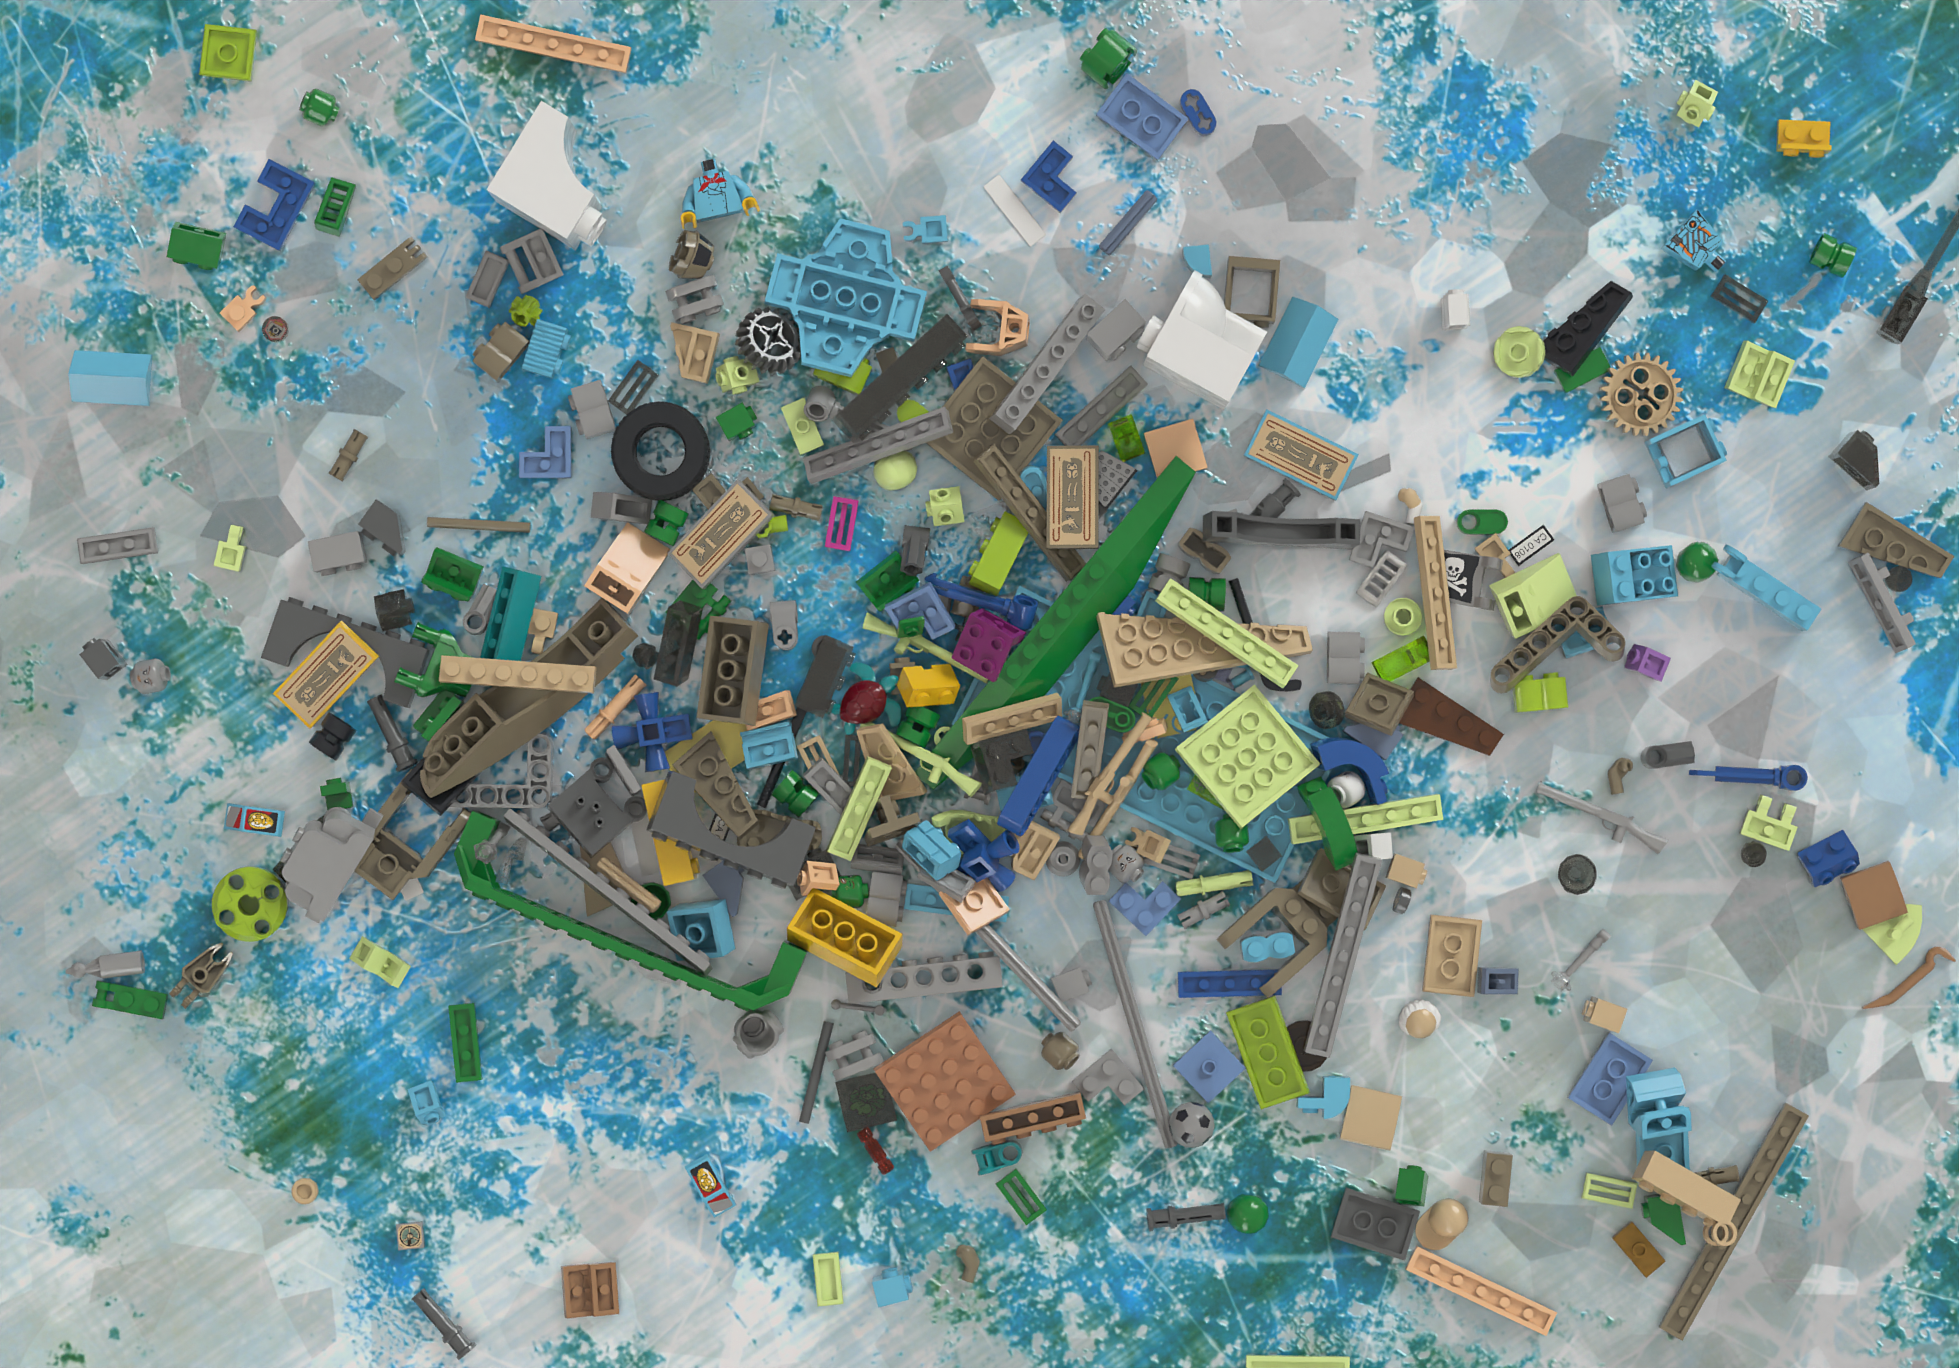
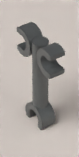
[938,266,982,331]

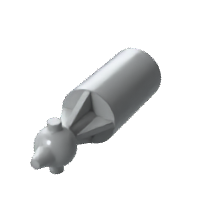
[65,950,145,979]

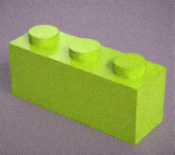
[968,511,1028,596]

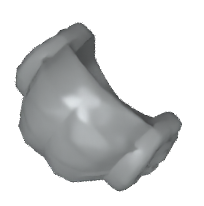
[733,1009,784,1059]

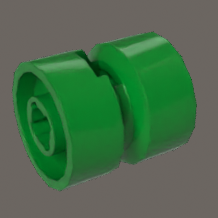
[1809,233,1857,278]
[644,500,689,546]
[1188,577,1226,612]
[895,707,941,748]
[771,770,820,818]

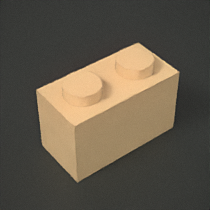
[1581,996,1627,1033]

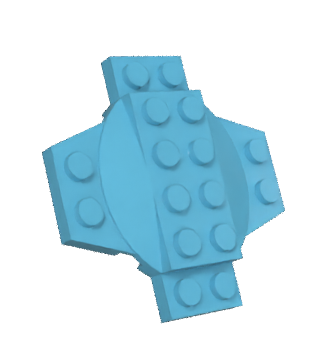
[764,218,927,377]

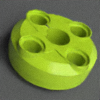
[212,866,288,942]

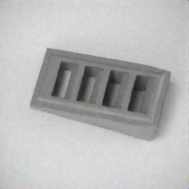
[1356,550,1407,608]

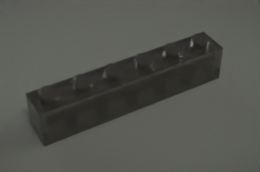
[832,314,968,443]

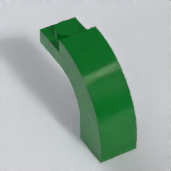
[1297,776,1358,870]

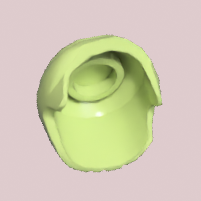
[873,451,917,491]

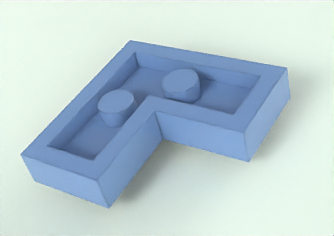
[519,426,572,478]
[885,582,955,640]
[1109,881,1181,936]

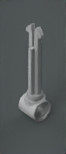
[804,386,913,451]

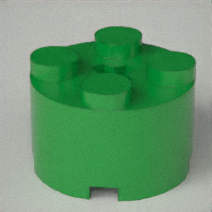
[1080,28,1138,89]

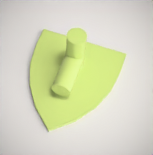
[1862,904,1922,965]

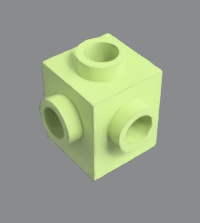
[1676,80,1718,127]
[716,356,760,395]
[925,486,965,526]

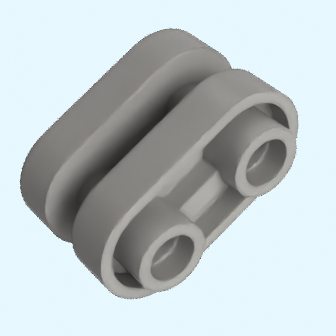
[665,275,724,324]
[825,1030,884,1081]

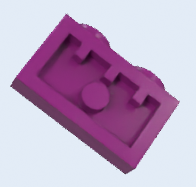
[952,608,1026,682]

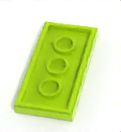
[1226,995,1310,1109]

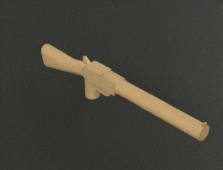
[1067,712,1152,835]
[1078,739,1158,860]

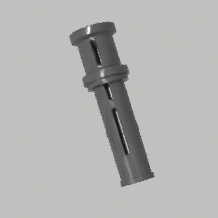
[367,694,418,772]
[1146,1203,1226,1231]
[412,1288,476,1360]

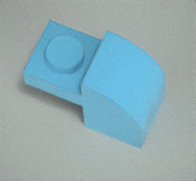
[1296,1076,1350,1119]

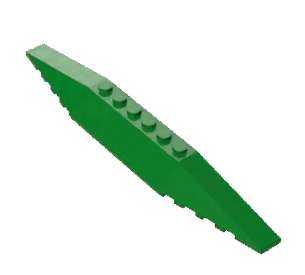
[915,456,1196,790]

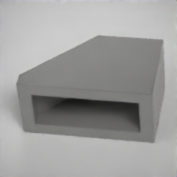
[591,492,652,524]

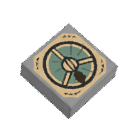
[396,1221,425,1250]

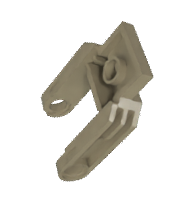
[354,769,471,900]
[1216,878,1338,998]

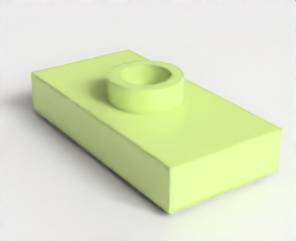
[781,398,824,455]

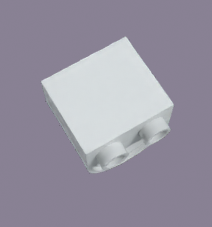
[1137,270,1267,410]

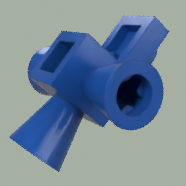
[612,692,693,772]
[948,819,1019,892]

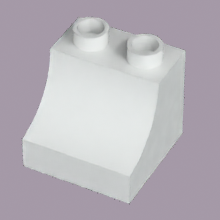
[487,101,607,250]

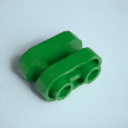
[1089,697,1135,733]

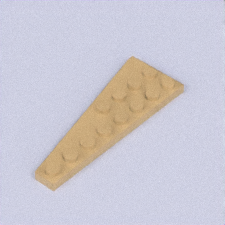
[1096,612,1313,687]

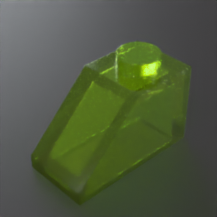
[1371,635,1430,681]

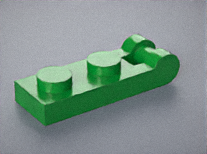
[92,980,169,1019]

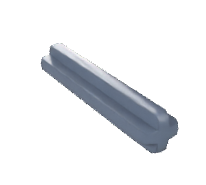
[1099,190,1157,255]

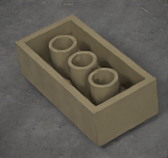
[696,616,769,726]

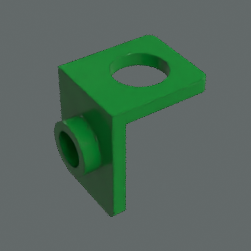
[894,616,925,639]

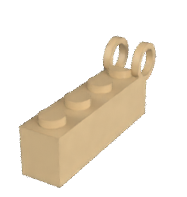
[1632,1150,1741,1246]

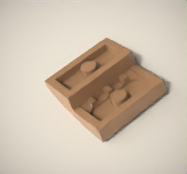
[1840,861,1908,930]
[561,1262,619,1318]

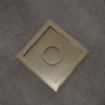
[1345,672,1414,736]

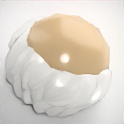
[1399,999,1441,1039]

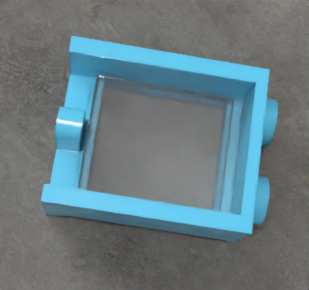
[1644,414,1727,488]

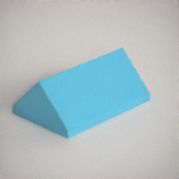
[1259,297,1339,388]
[68,350,152,406]

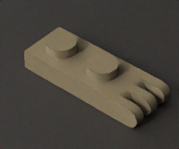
[357,237,428,301]

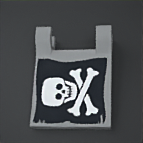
[1444,550,1503,611]

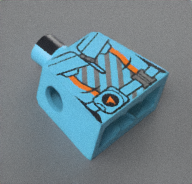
[1661,210,1726,272]

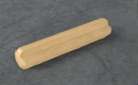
[596,857,661,913]

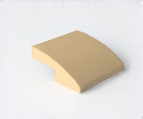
[1340,1085,1402,1151]

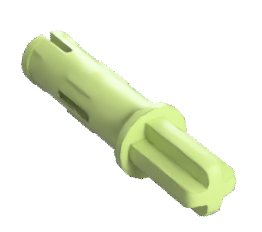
[1175,870,1253,896]

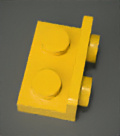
[1776,119,1832,158]

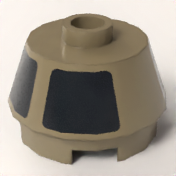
[669,230,714,279]

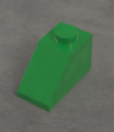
[1641,1194,1686,1245]

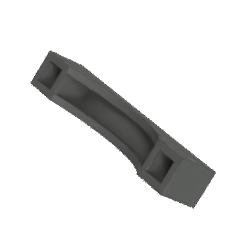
[1203,511,1360,549]

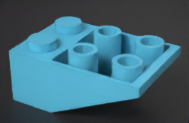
[1591,545,1678,606]

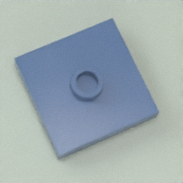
[1173,1030,1246,1103]

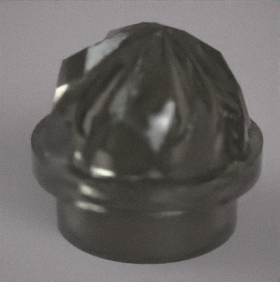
[632,643,659,669]
[1741,841,1767,867]

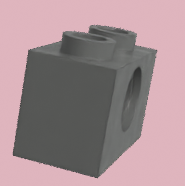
[79,638,128,680]

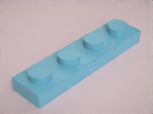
[904,883,1009,922]

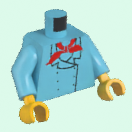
[680,159,760,229]

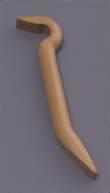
[1862,947,1956,1009]

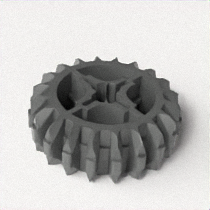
[735,306,801,376]

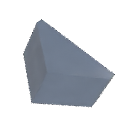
[1477,967,1519,994]

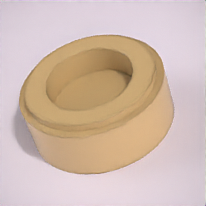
[292,1178,319,1204]

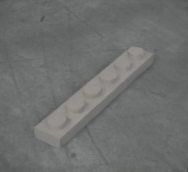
[803,407,953,484]

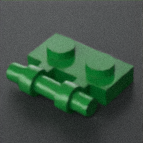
[666,580,731,640]

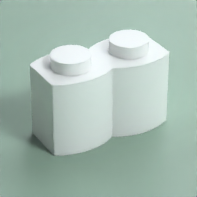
[1441,289,1470,330]

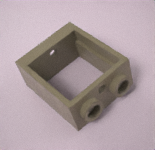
[1224,256,1280,328]

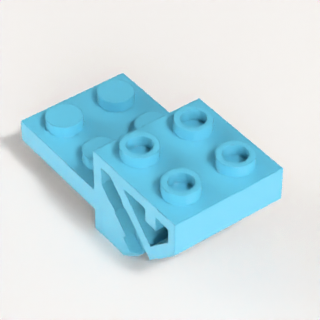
[1626,1067,1692,1170]

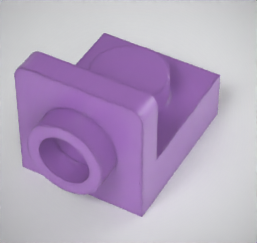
[1625,644,1671,682]

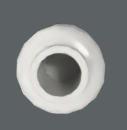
[1327,771,1365,809]

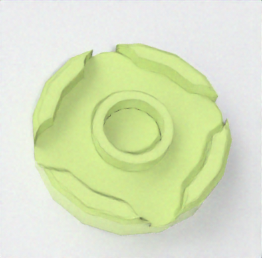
[1493,326,1546,378]

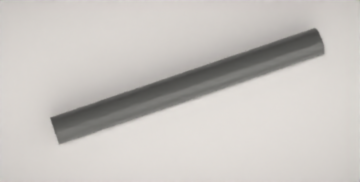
[799,1021,834,1124]

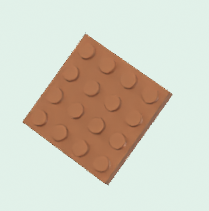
[873,1011,1016,1152]

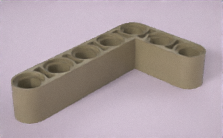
[1490,596,1625,694]

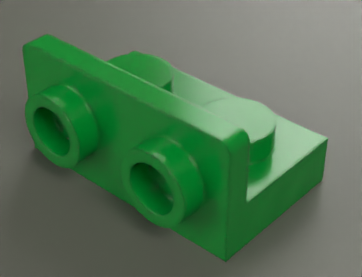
[413,691,465,742]

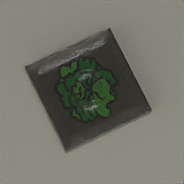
[835,1072,897,1132]

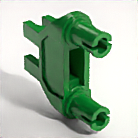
[394,622,474,698]

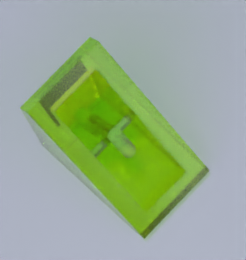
[1107,414,1145,462]

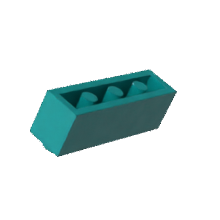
[480,566,542,661]

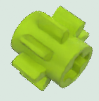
[509,295,543,327]

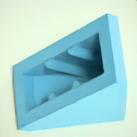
[1167,686,1208,733]

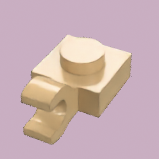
[1475,533,1515,578]
[528,608,559,655]

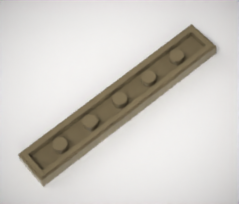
[973,444,1086,581]

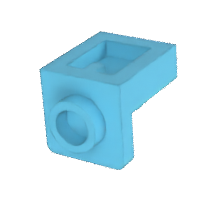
[408,1080,446,1125]

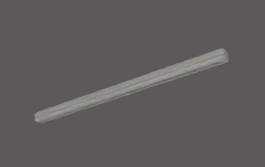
[895,838,1081,1032]
[1093,900,1178,1148]

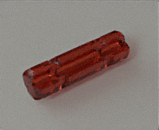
[857,1127,894,1175]

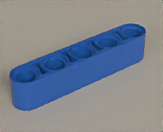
[997,716,1080,837]

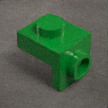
[320,778,353,810]

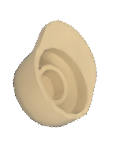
[1415,1198,1468,1250]

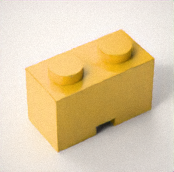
[897,664,960,707]

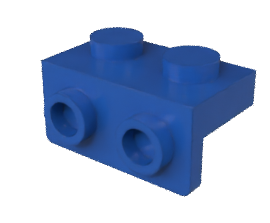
[1797,830,1860,887]

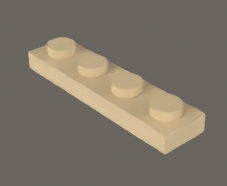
[962,693,1062,745]

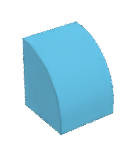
[1182,244,1212,278]

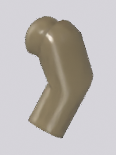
[1608,758,1633,795]
[956,1244,980,1283]

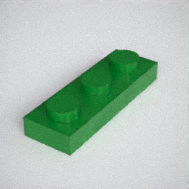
[448,1003,483,1083]

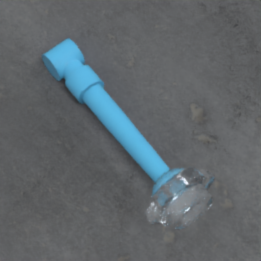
[1063,651,1102,725]

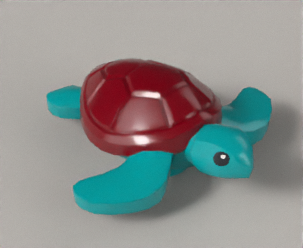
[828,662,901,735]

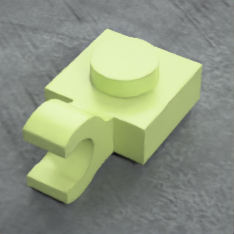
[213,525,246,572]

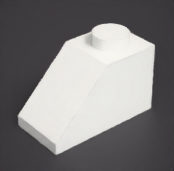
[1353,832,1393,859]

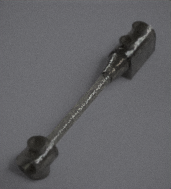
[1876,209,1959,345]

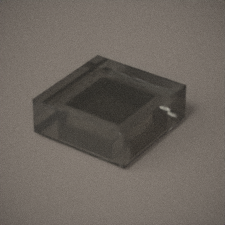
[1246,836,1282,872]

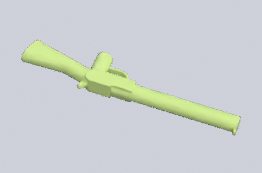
[862,612,989,684]
[860,722,982,797]

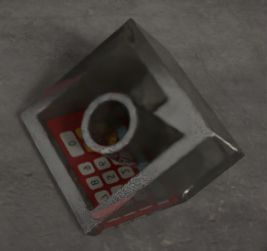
[1828,430,1880,491]

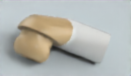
[1398,488,1422,525]

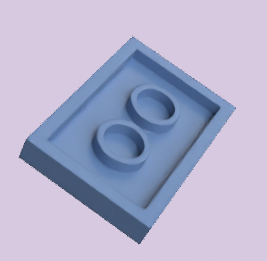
[1096,73,1189,161]
[1567,1032,1653,1126]

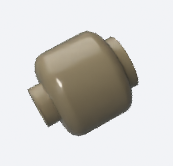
[1041,1032,1080,1070]

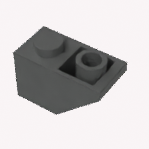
[358,499,406,556]

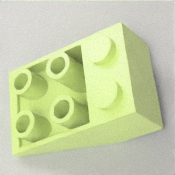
[1489,553,1577,639]

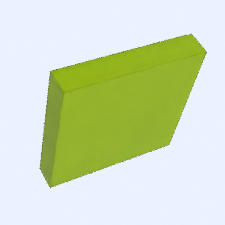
[199,24,257,82]

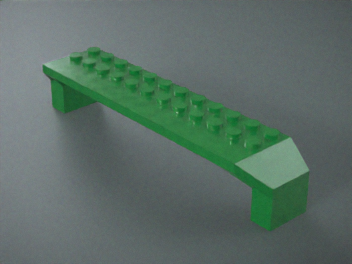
[454,811,808,1011]

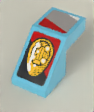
[224,803,285,837]
[685,1154,736,1218]

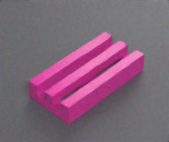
[825,496,859,551]

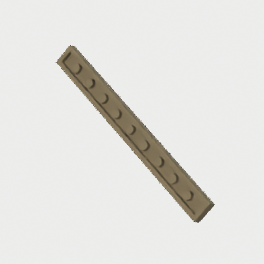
[1659,1103,1809,1341]

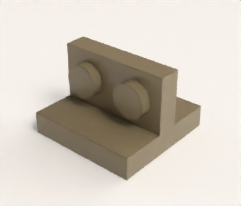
[864,795,921,847]

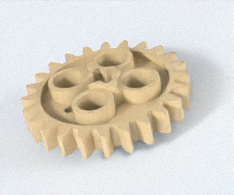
[1599,353,1683,436]

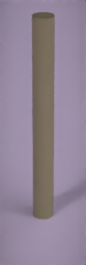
[427,517,531,533]

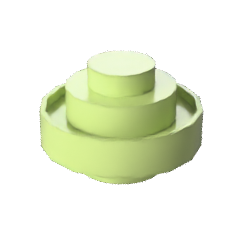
[1384,598,1422,636]

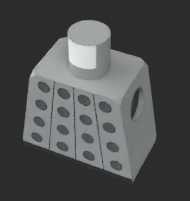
[1099,450,1138,510]

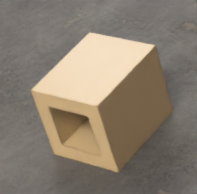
[1385,853,1427,888]

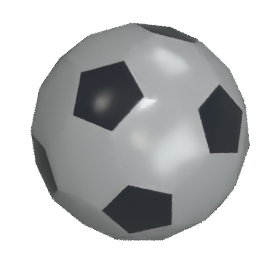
[1169,1102,1215,1148]

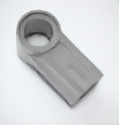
[463,584,496,635]

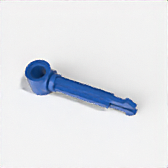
[924,573,1038,630]
[1689,765,1808,791]

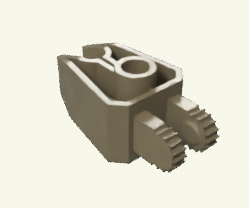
[169,943,233,1009]

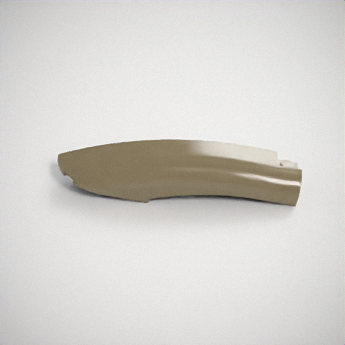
[420,598,638,798]

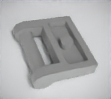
[500,229,564,294]

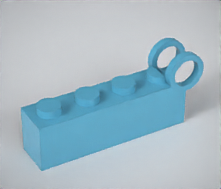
[1711,544,1821,631]

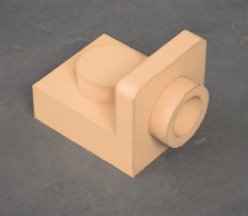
[797,861,840,896]

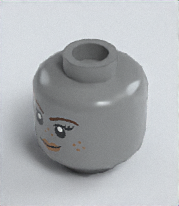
[130,658,171,694]
[1108,845,1145,883]

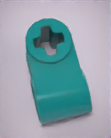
[971,1140,1023,1175]

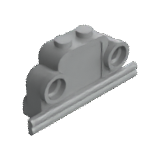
[280,807,383,923]

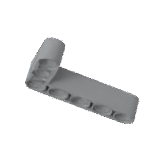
[450,733,553,808]

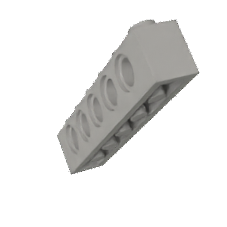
[989,294,1105,434]
[845,951,1003,1004]

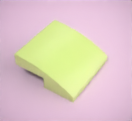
[1724,341,1795,408]

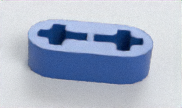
[1180,89,1217,136]

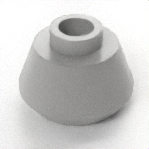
[1046,841,1080,877]

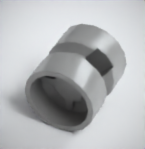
[1148,553,1191,592]

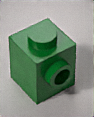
[716,402,757,441]
[1395,1165,1429,1207]

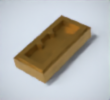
[1612,1221,1666,1278]

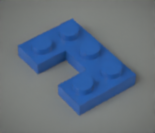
[233,159,316,251]

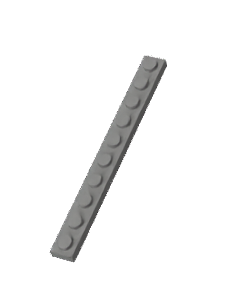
[503,808,712,977]

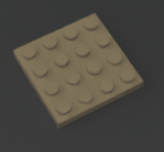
[926,356,1063,501]

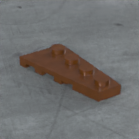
[1399,677,1504,756]

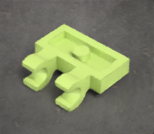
[1739,794,1798,851]

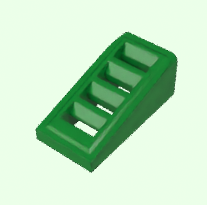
[314,177,356,237]

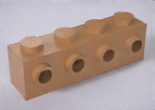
[980,1092,1086,1145]

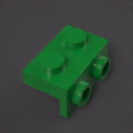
[421,547,484,602]
[856,550,919,612]

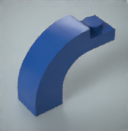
[1310,737,1389,805]

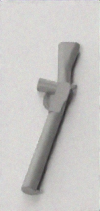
[1536,781,1669,854]

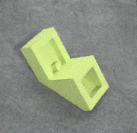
[349,936,411,988]

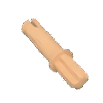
[585,674,647,740]

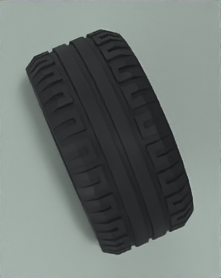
[611,401,710,501]

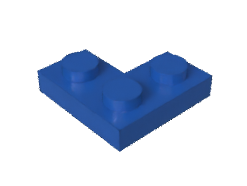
[1021,140,1077,213]

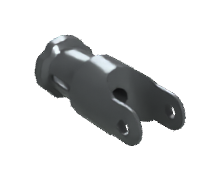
[1250,478,1301,518]

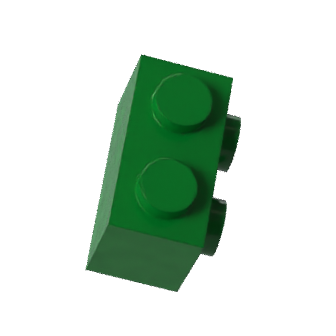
[166,222,227,270]

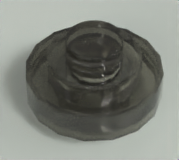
[1309,691,1345,730]

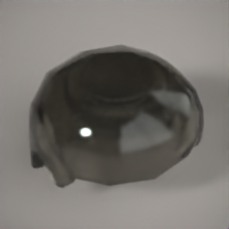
[1558,854,1597,895]

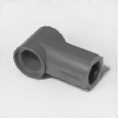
[900,525,930,576]
[1640,741,1695,769]

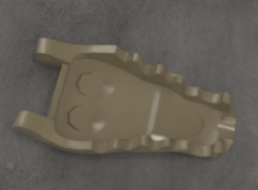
[737,810,822,851]

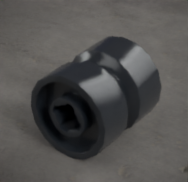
[309,712,357,761]

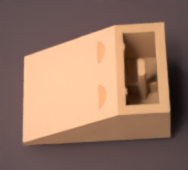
[584,522,670,615]

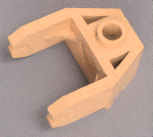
[966,299,1030,356]

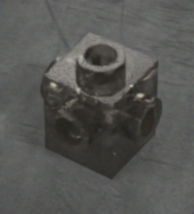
[374,589,415,632]

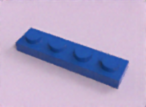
[1177,969,1282,998]

